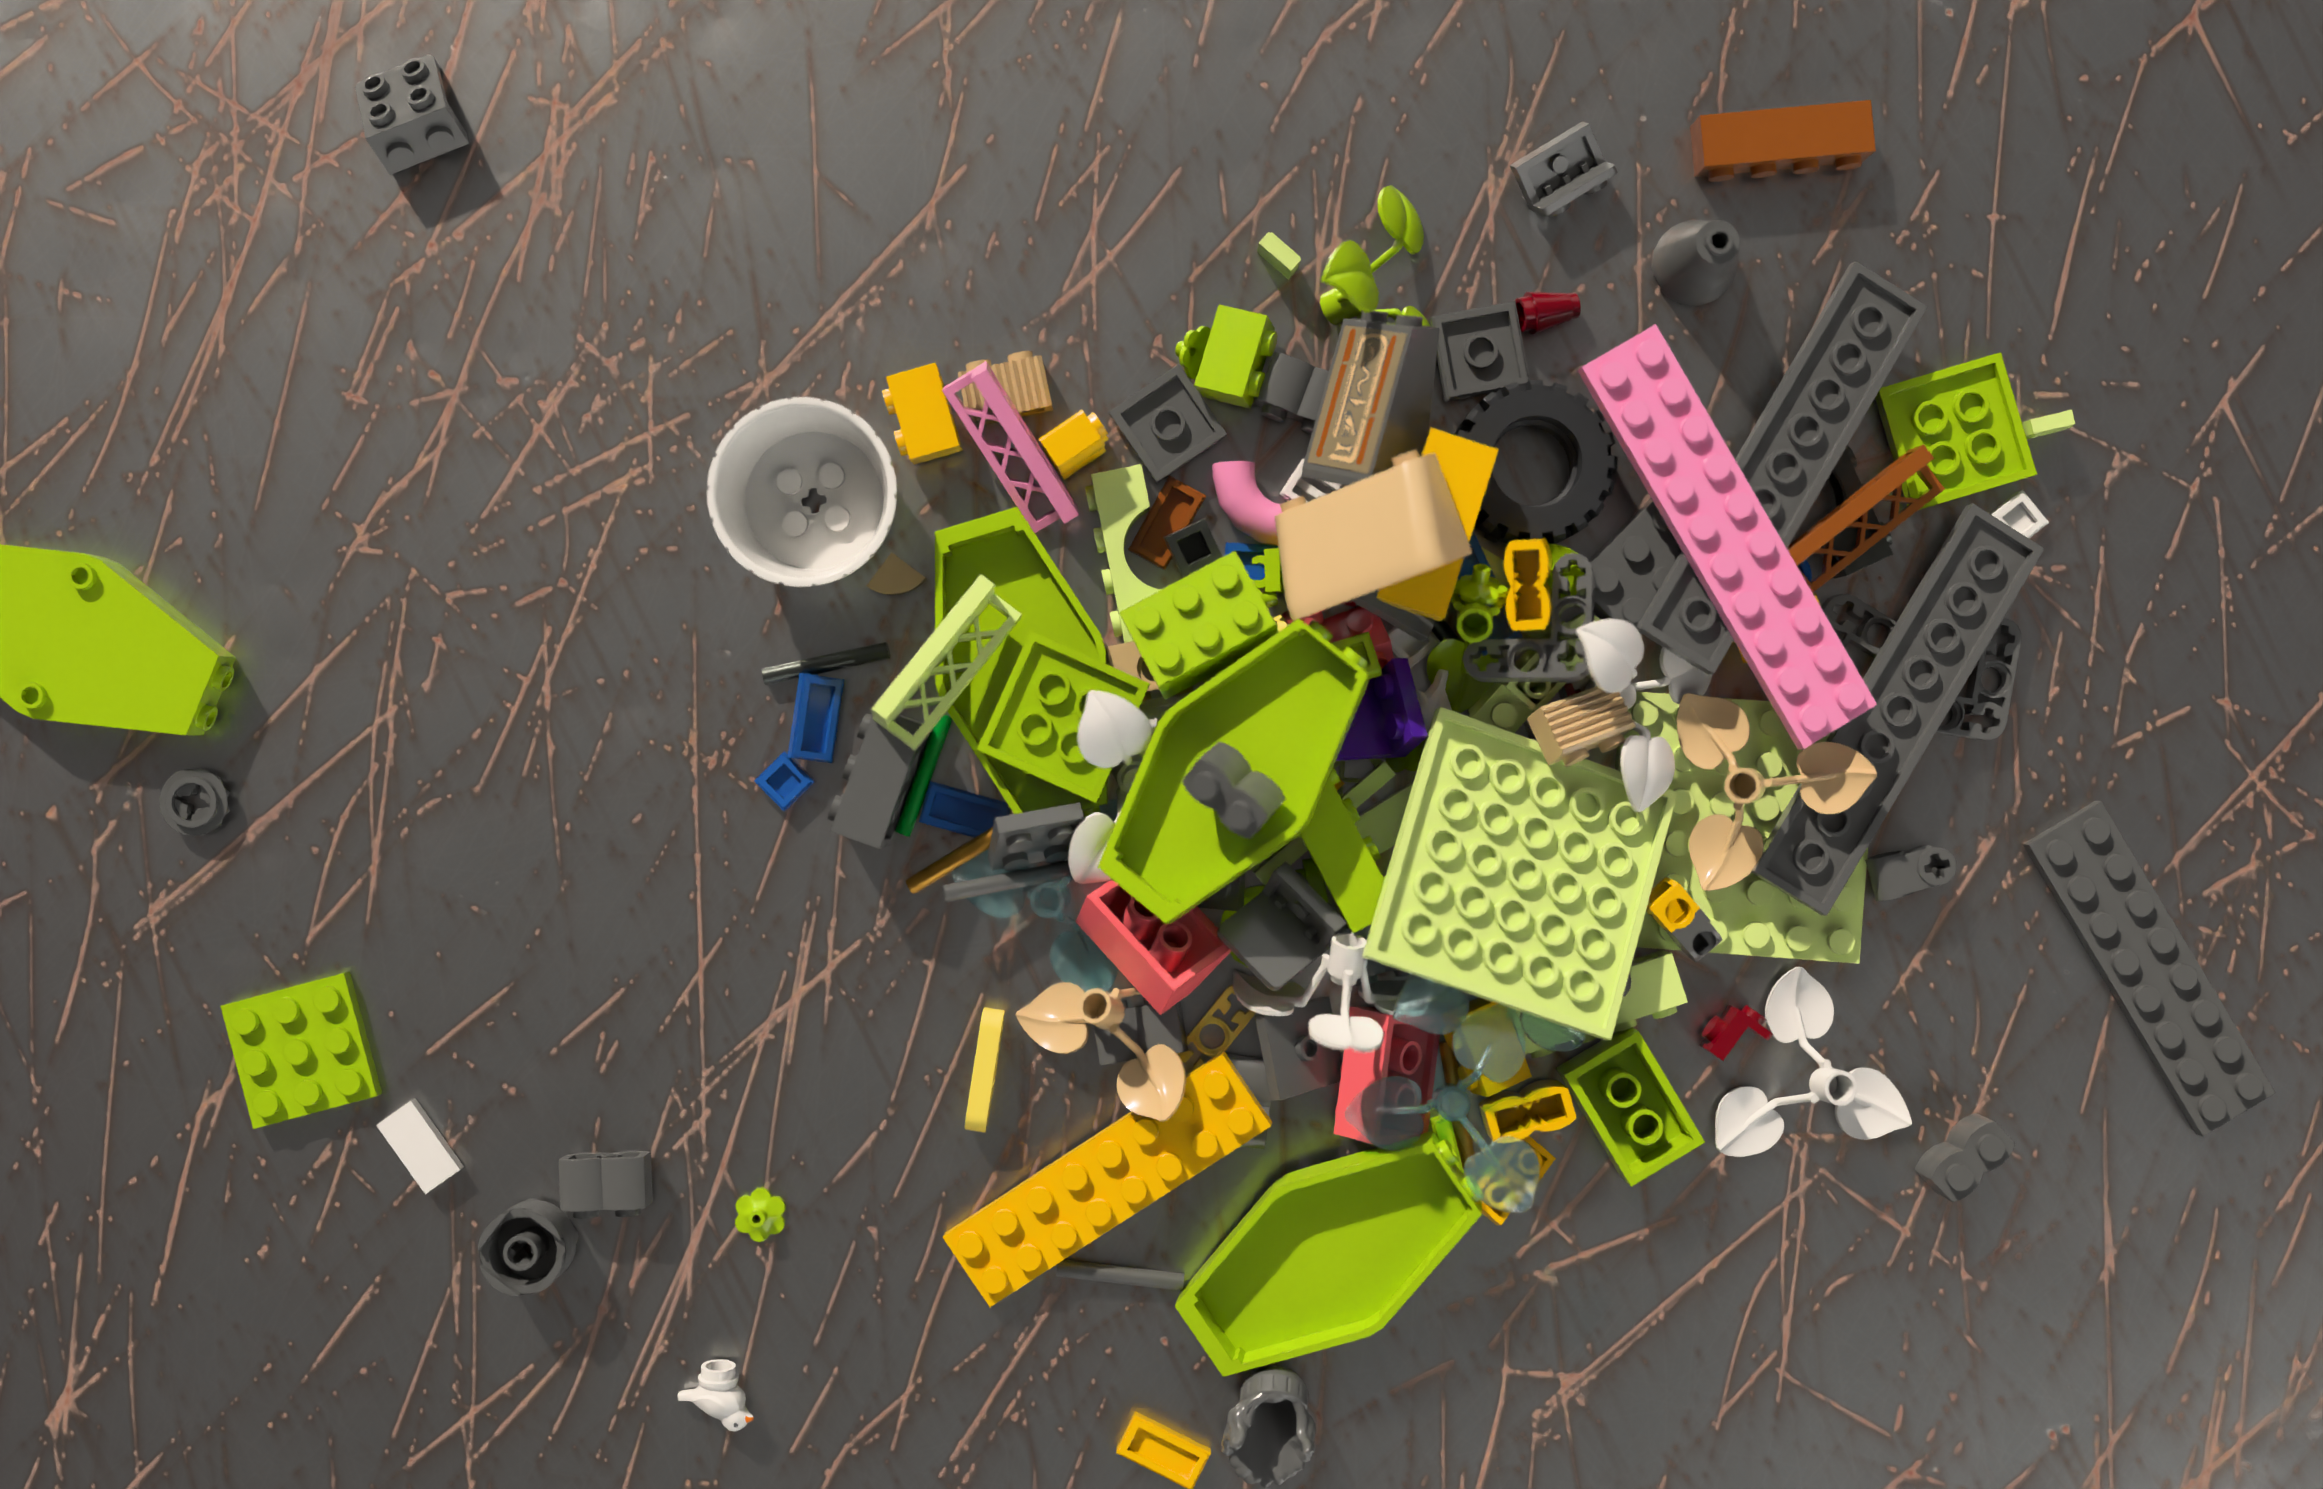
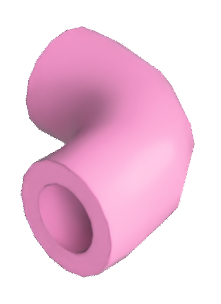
[1212,461,1282,546]

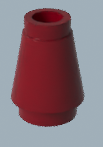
[1515,292,1581,335]

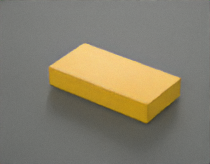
[1116,1411,1211,1489]

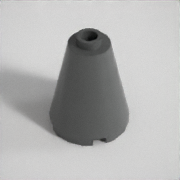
[1651,220,1740,306]

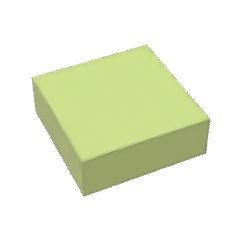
[1257,232,1301,280]
[2022,409,2076,439]

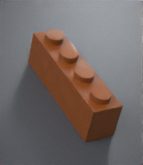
[1690,100,1876,182]

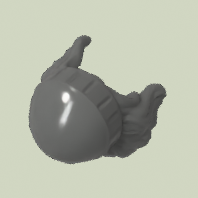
[1221,1365,1316,1488]

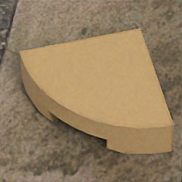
[866,552,927,595]

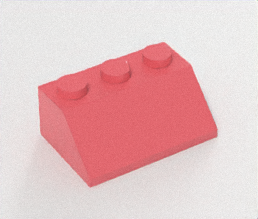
[1075,880,1231,1015]
[1334,1006,1442,1144]

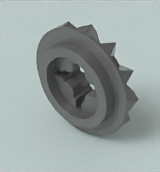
[159,768,231,836]

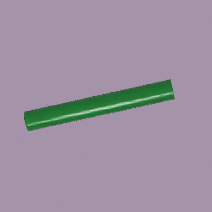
[894,714,953,837]

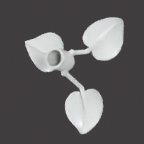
[1576,619,1712,812]
[1068,690,1152,884]
[1232,933,1435,1052]
[1715,967,1912,1157]

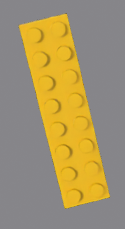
[942,1051,1272,1307]

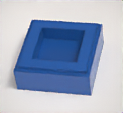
[754,751,816,811]

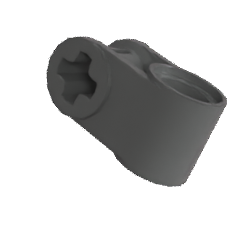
[1865,845,1957,901]

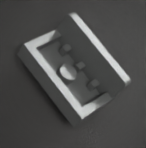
[1510,121,1618,217]

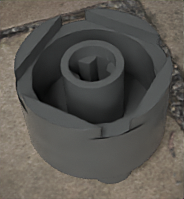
[478,1199,578,1296]

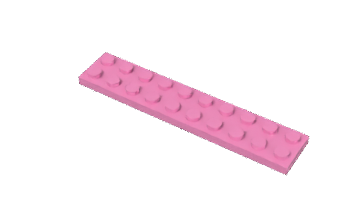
[1577,324,1877,750]

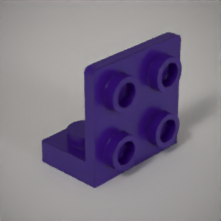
[1336,658,1428,761]

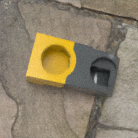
[1646,877,1722,963]

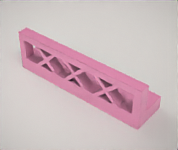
[942,361,1079,533]

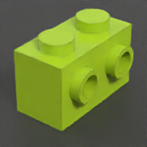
[1194,304,1278,409]

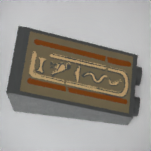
[1302,311,1439,486]

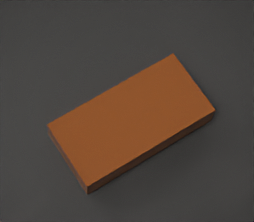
[1128,475,1206,571]

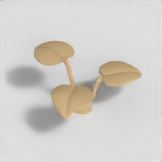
[1677,693,1877,891]
[1016,982,1186,1122]

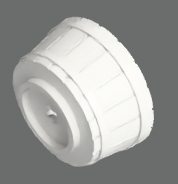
[707,397,897,587]

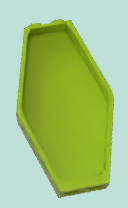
[935,507,1108,818]
[0,544,236,736]
[1098,618,1370,924]
[1175,1131,1484,1377]

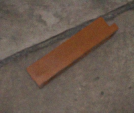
[1787,444,1945,593]

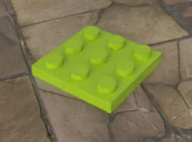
[1875,352,2037,510]
[977,630,1150,803]
[220,971,382,1129]

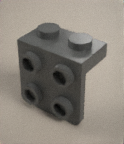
[355,55,469,175]
[1217,862,1347,991]

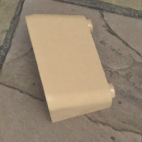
[1274,449,1472,621]

